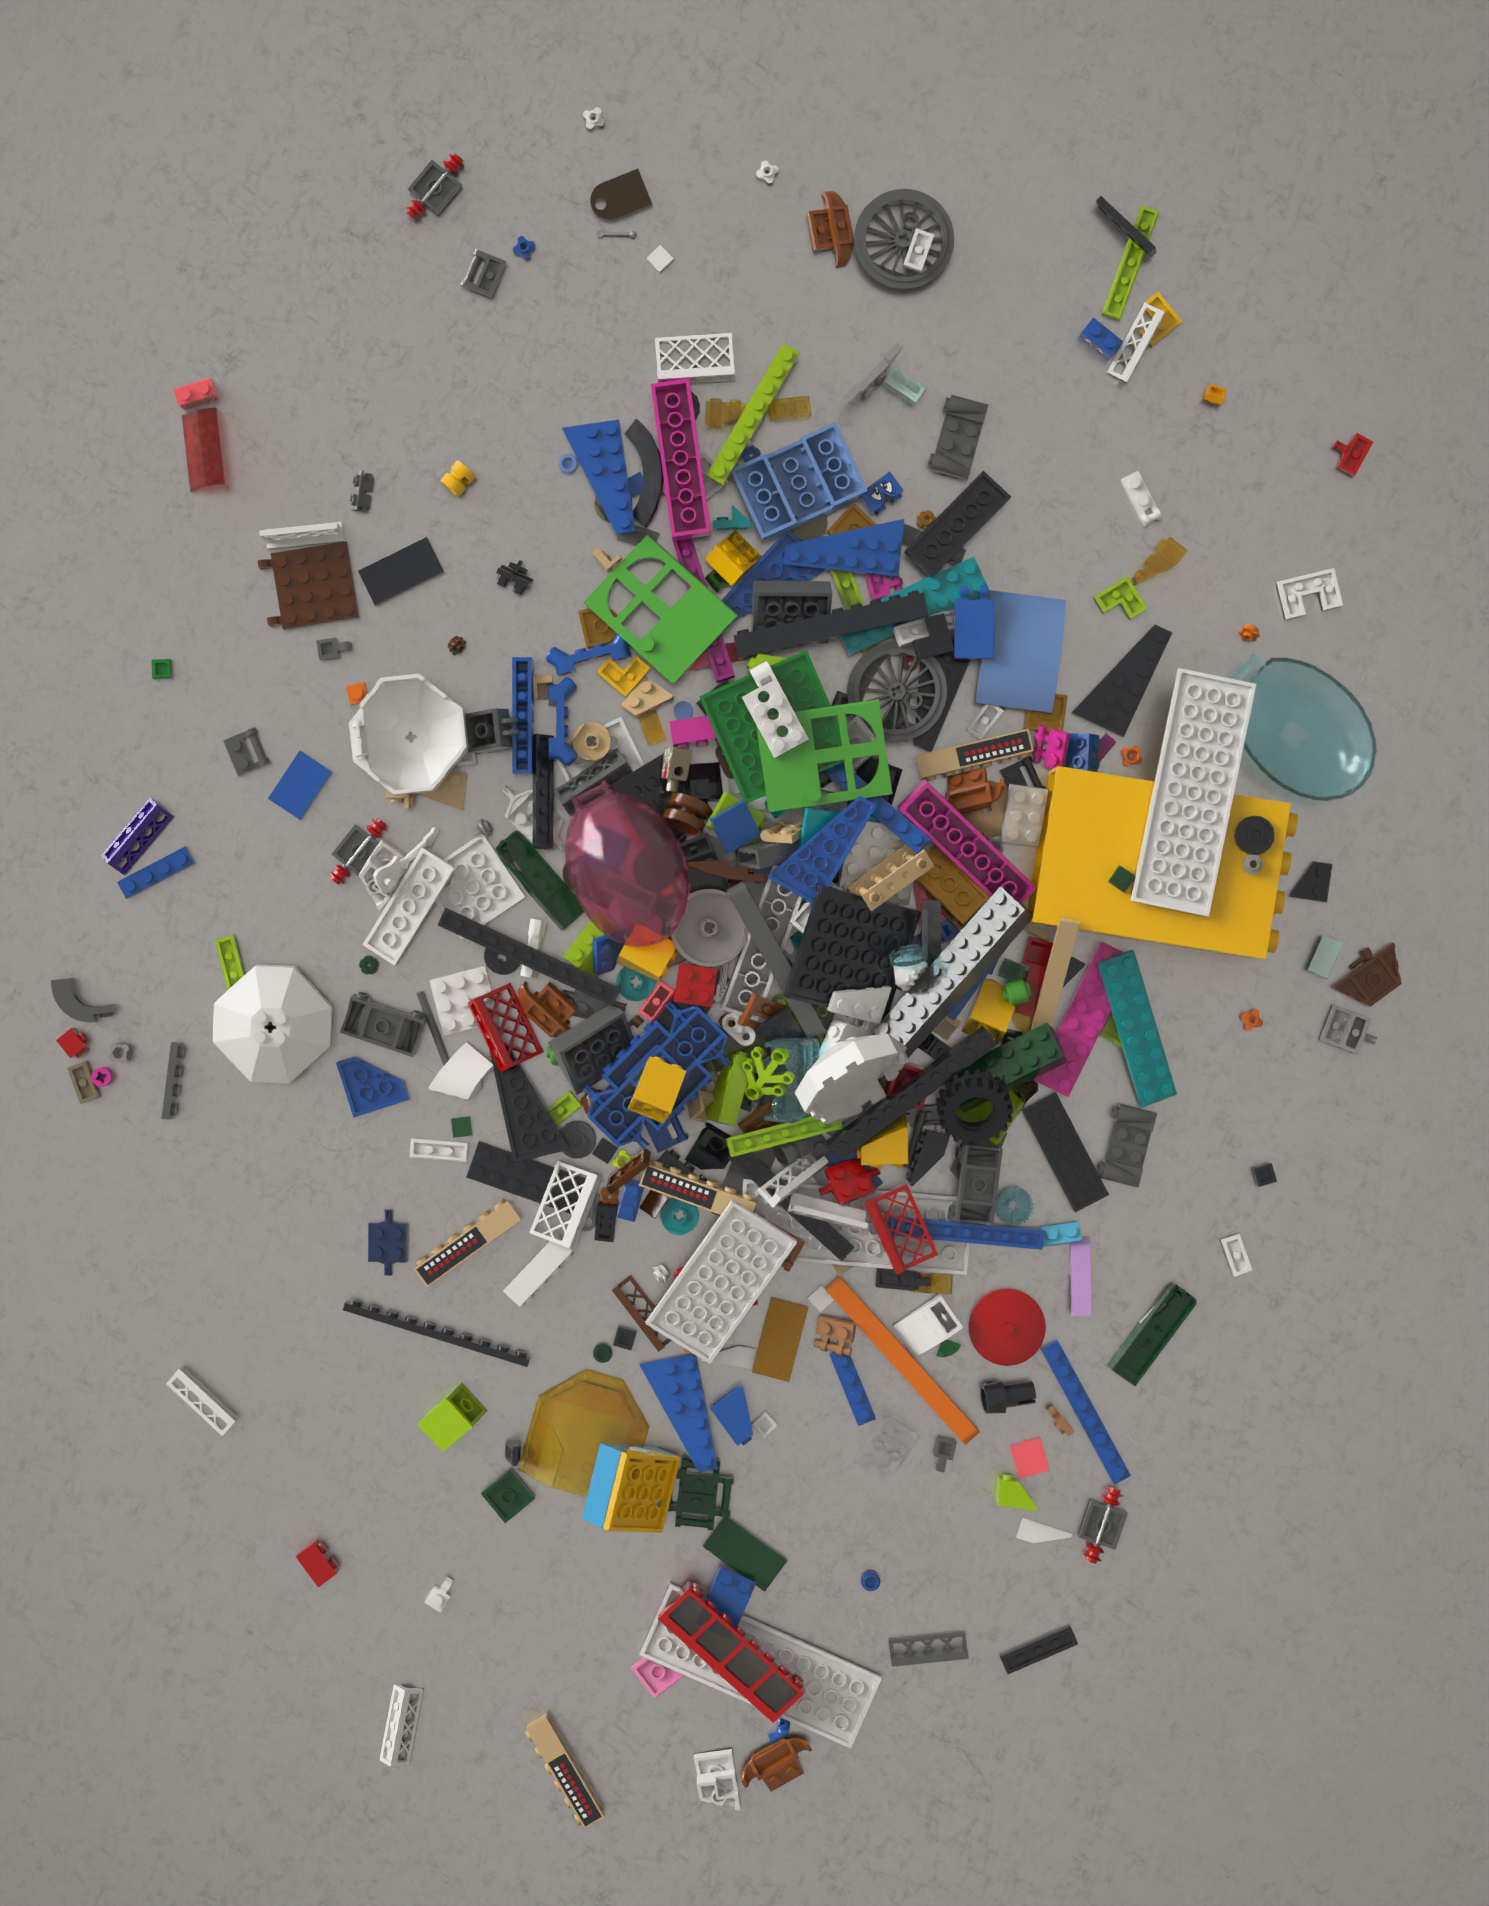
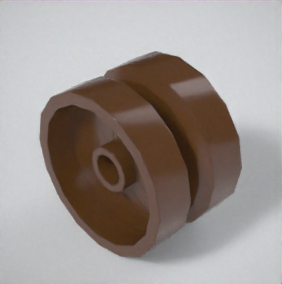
[662,793,711,836]

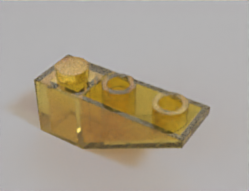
[705,398,747,429]
[1133,536,1188,586]

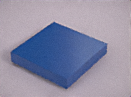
[710,800,761,854]

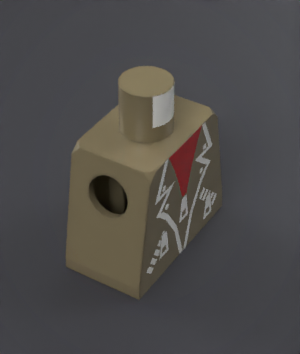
[661,747,692,792]

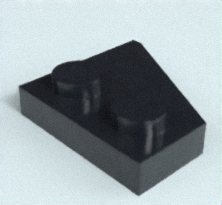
[1289,861,1333,902]

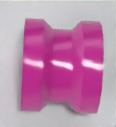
[91,1067,114,1087]

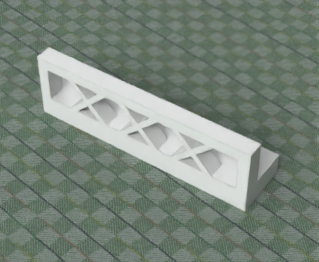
[1108,302,1166,383]
[757,1153,829,1208]
[788,1193,868,1230]
[166,1366,239,1436]
[380,1684,423,1766]

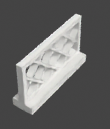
[655,333,735,384]
[259,522,344,550]
[529,1161,602,1250]

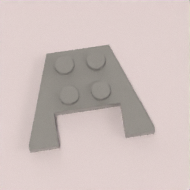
[843,343,902,403]

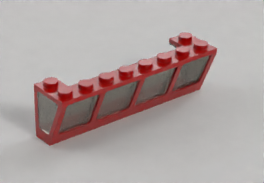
[658,1581,805,1723]

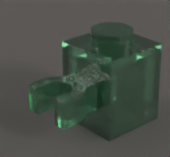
[996,958,1028,981]

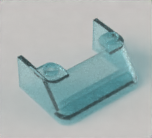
[764,1038,819,1124]

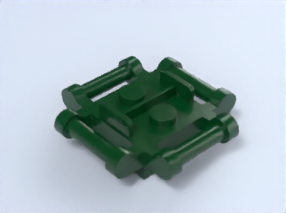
[668,1458,734,1531]

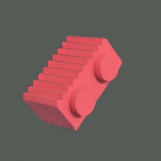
[174,377,219,410]
[638,981,675,1022]

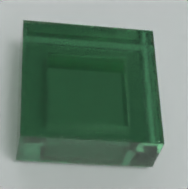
[451,1116,473,1138]

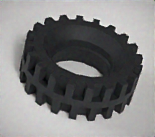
[936,1069,1013,1146]

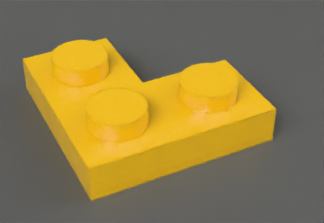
[1139,292,1182,347]
[597,656,651,697]

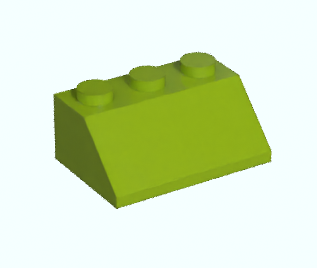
[563,910,629,977]

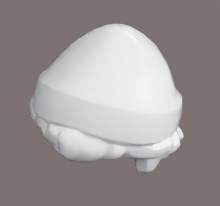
[893,957,928,991]

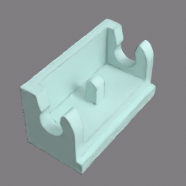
[883,366,927,406]
[1308,935,1343,980]

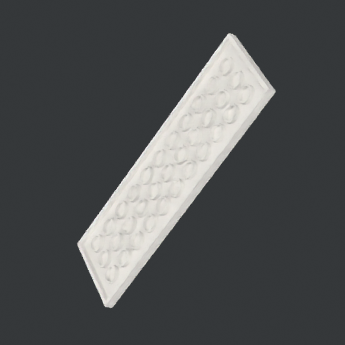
[1130,668,1256,917]
[742,1179,970,1275]
[639,1583,882,1748]

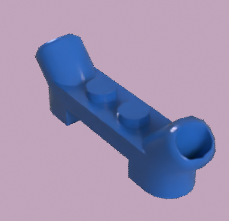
[546,634,632,676]
[548,677,577,766]

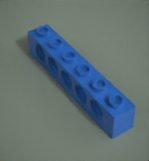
[512,657,533,775]

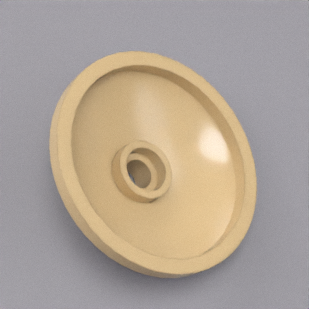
[962,781,1008,838]

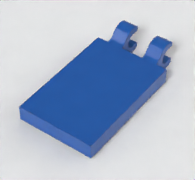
[954,586,994,659]

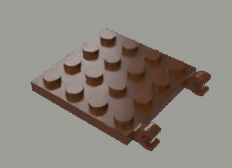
[257,541,360,630]

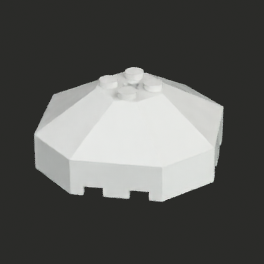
[349,674,469,796]
[213,964,333,1083]
[795,1033,909,1124]

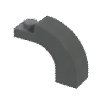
[51,978,117,1022]

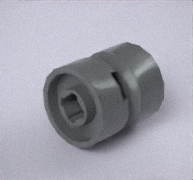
[773,1138,810,1167]

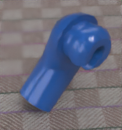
[768,1718,790,1744]

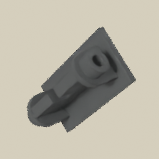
[350,471,374,512]

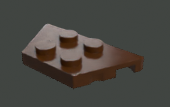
[1332,942,1402,1007]

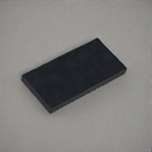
[358,537,444,606]

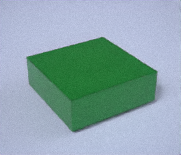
[152,659,173,679]

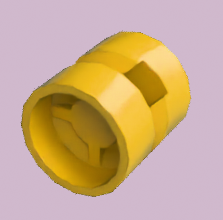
[440,460,476,497]

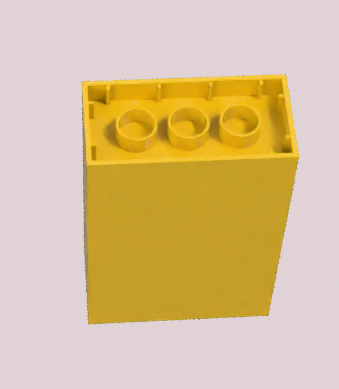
[1027,766,1298,959]

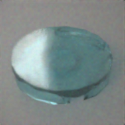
[889,945,928,967]

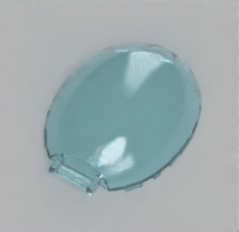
[1228,653,1377,801]

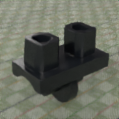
[496,560,534,595]

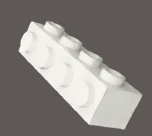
[503,1233,574,1307]

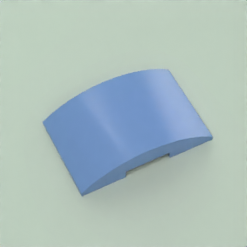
[731,422,868,539]
[975,590,1066,713]

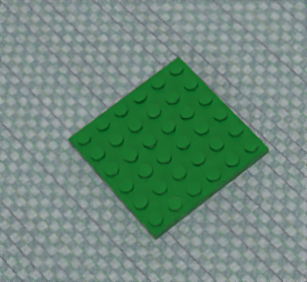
[699,650,844,804]

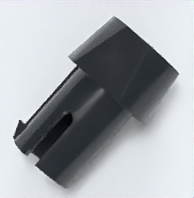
[980,1381,1036,1414]

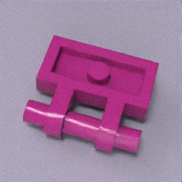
[865,574,904,600]
[1032,725,1071,769]

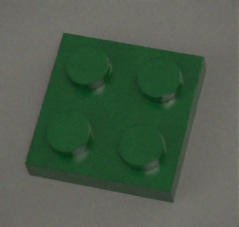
[481,1468,535,1523]

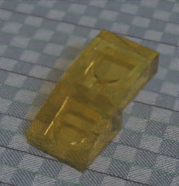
[769,396,811,421]
[638,709,666,746]
[911,1272,953,1294]

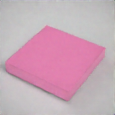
[631,1657,685,1699]

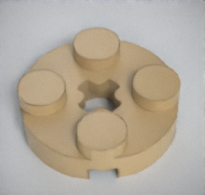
[573,723,611,761]

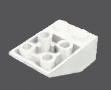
[893,1293,963,1358]

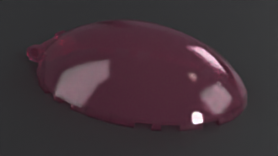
[565,780,690,947]

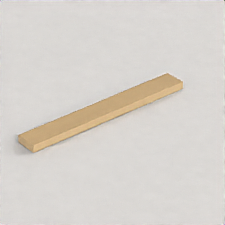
[1030,917,1080,1031]

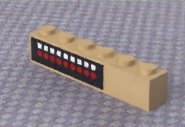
[915,729,1034,781]
[639,1160,758,1215]
[414,1200,522,1288]
[525,1713,605,1829]

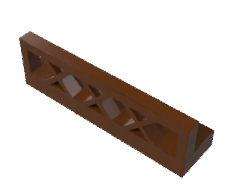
[612,1275,672,1352]

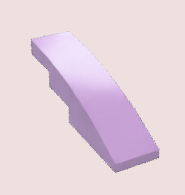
[1070,1237,1091,1316]

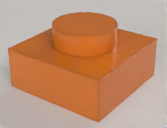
[346,682,368,706]

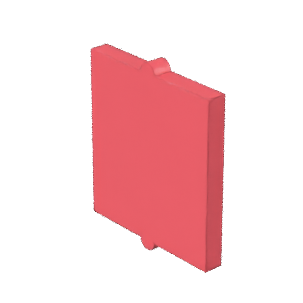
[1010,1437,1050,1479]

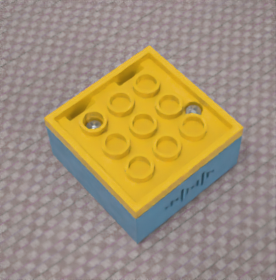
[582,1443,681,1533]

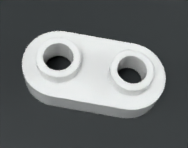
[722,1013,756,1046]

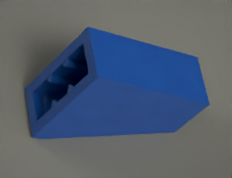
[710,1383,753,1446]

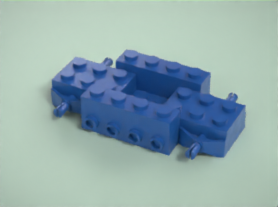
[583,1001,731,1150]

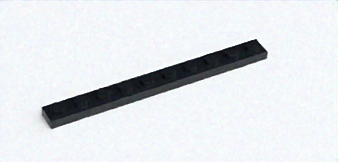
[438,908,621,1006]
[343,1299,531,1367]

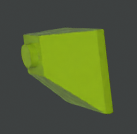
[995,1474,1037,1511]

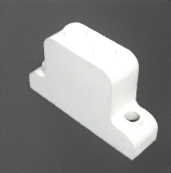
[818,1018,878,1059]

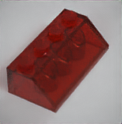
[182,407,229,492]

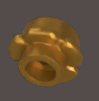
[917,510,936,529]

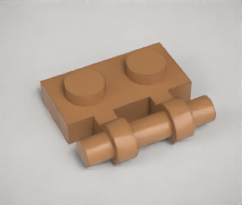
[813,1314,856,1356]

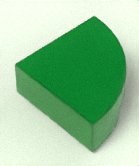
[936,1339,961,1357]

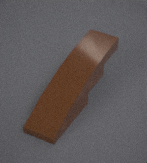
[686,860,767,882]

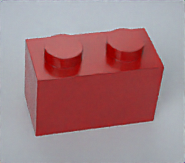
[295,1539,339,1587]

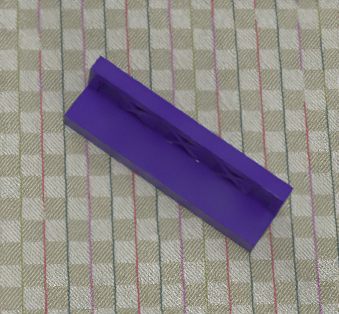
[101,797,173,875]

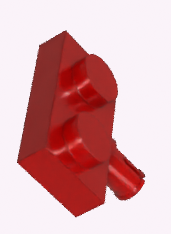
[1333,433,1373,477]

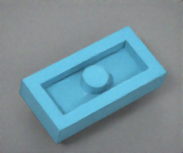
[1040,1222,1082,1247]

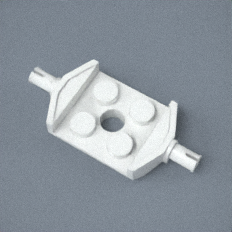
[501,786,568,851]

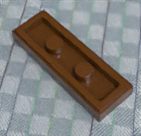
[607,1149,651,1194]

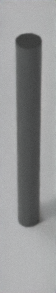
[417,991,449,1065]

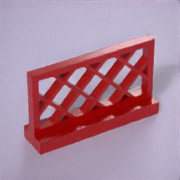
[468,983,543,1073]
[864,1184,938,1275]

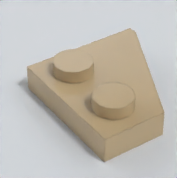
[621,676,674,718]

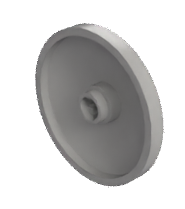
[670,889,748,967]

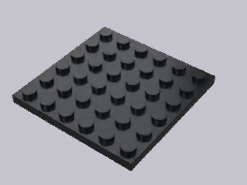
[783,884,921,1020]

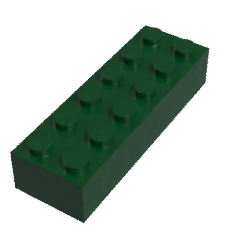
[949,1023,1068,1113]

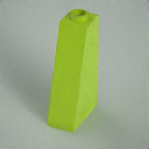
[705,1051,754,1126]

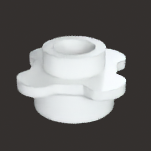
[583,107,604,129]
[756,160,779,183]
[653,1265,670,1283]

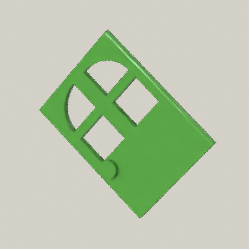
[583,535,738,685]
[756,699,892,812]

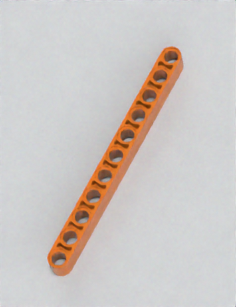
[826,1276,980,1445]

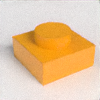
[1204,383,1227,405]

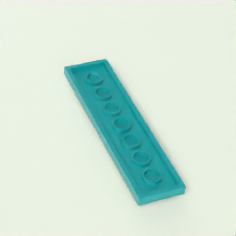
[841,557,990,656]
[1097,950,1177,1108]

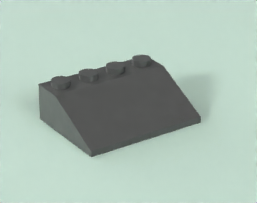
[752,581,832,643]
[548,1004,634,1095]

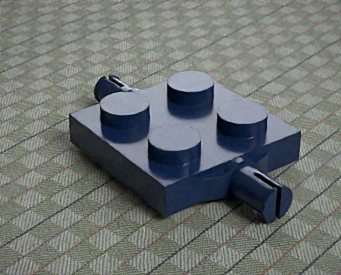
[368,1209,408,1276]

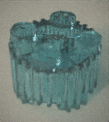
[995,1186,1034,1226]

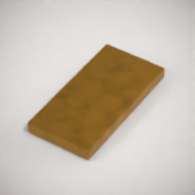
[916,844,990,925]
[752,1297,808,1382]

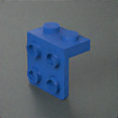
[1065,733,1101,772]

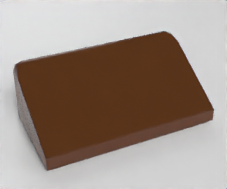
[639,1190,669,1219]

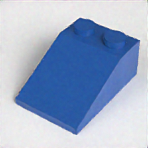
[696,1567,756,1639]

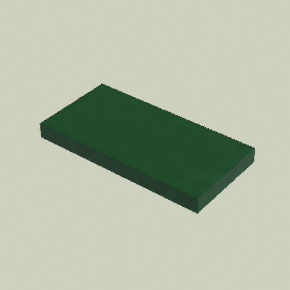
[703,1517,787,1592]

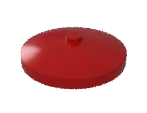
[968,1288,1046,1366]

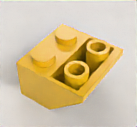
[705,530,762,586]

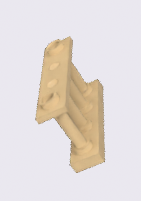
[846,844,934,911]

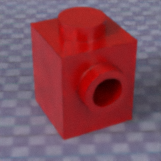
[56,1028,89,1058]

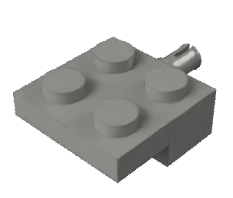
[1319,1004,1377,1054]

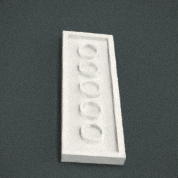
[363,847,455,966]

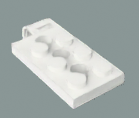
[742,661,808,758]

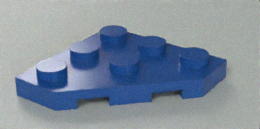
[336,1056,409,1118]

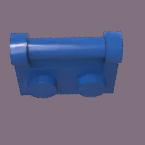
[644,1115,689,1153]

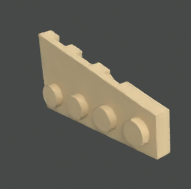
[417,771,467,811]

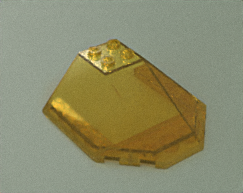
[518,1369,650,1498]

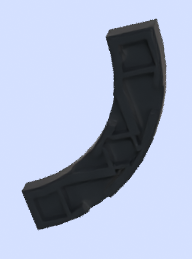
[624,419,664,527]

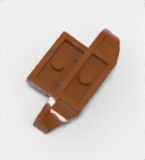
[807,191,854,268]
[945,767,1005,814]
[518,981,578,1038]
[741,1738,812,1792]

